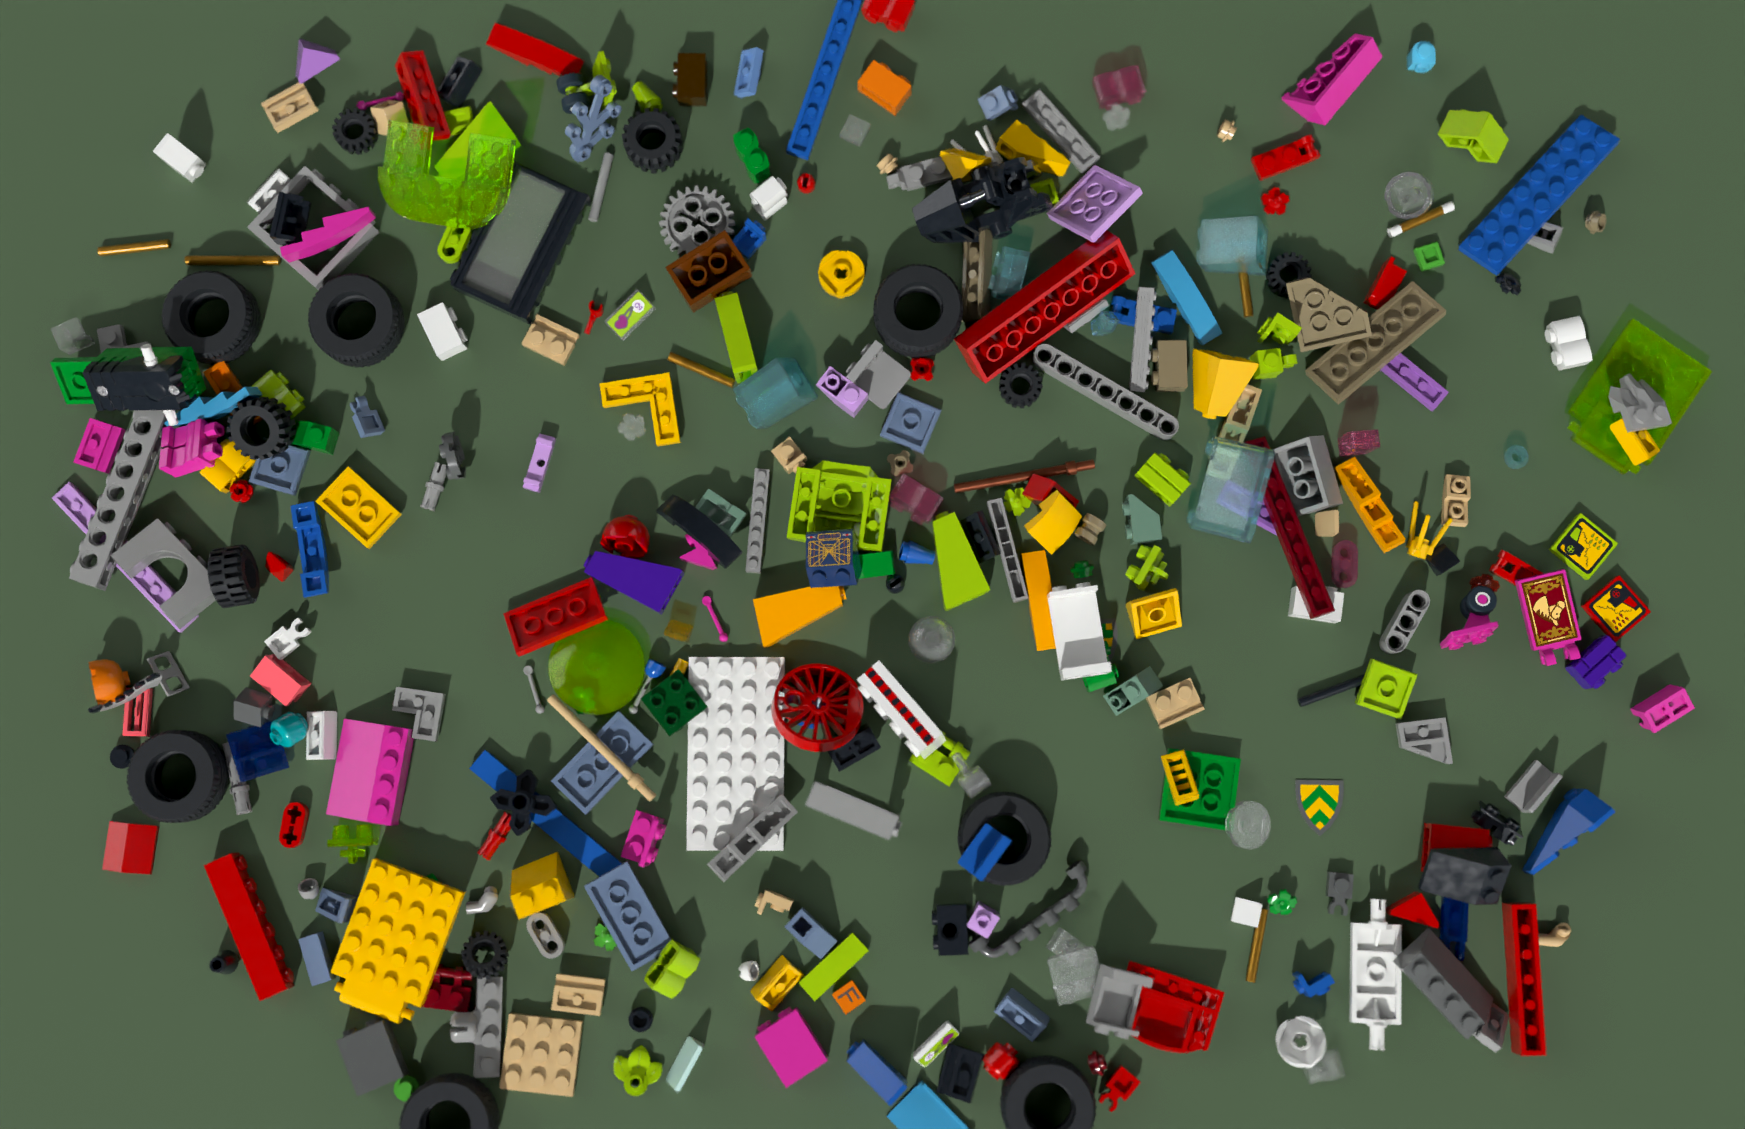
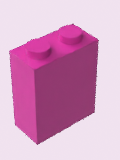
[754,1007,828,1088]

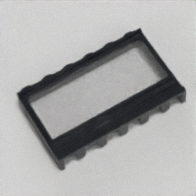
[450,161,592,325]

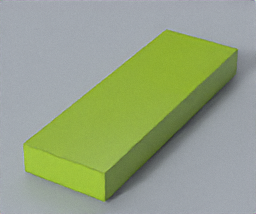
[799,932,869,1001]

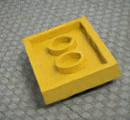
[316,466,402,549]

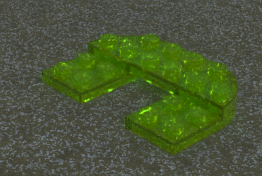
[378,120,516,229]

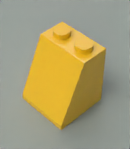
[510,852,575,919]

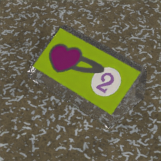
[604,289,656,341]

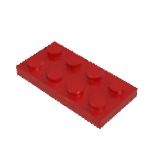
[503,577,608,657]

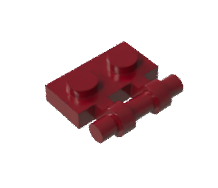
[422,964,473,1012]

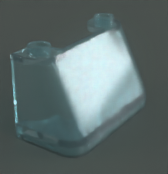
[1186,436,1275,544]

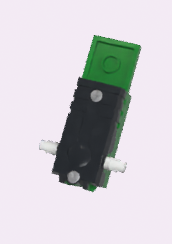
[50,344,206,426]

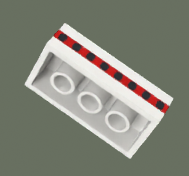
[857,661,946,759]

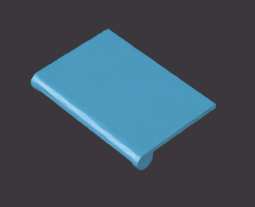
[887,1080,969,1129]

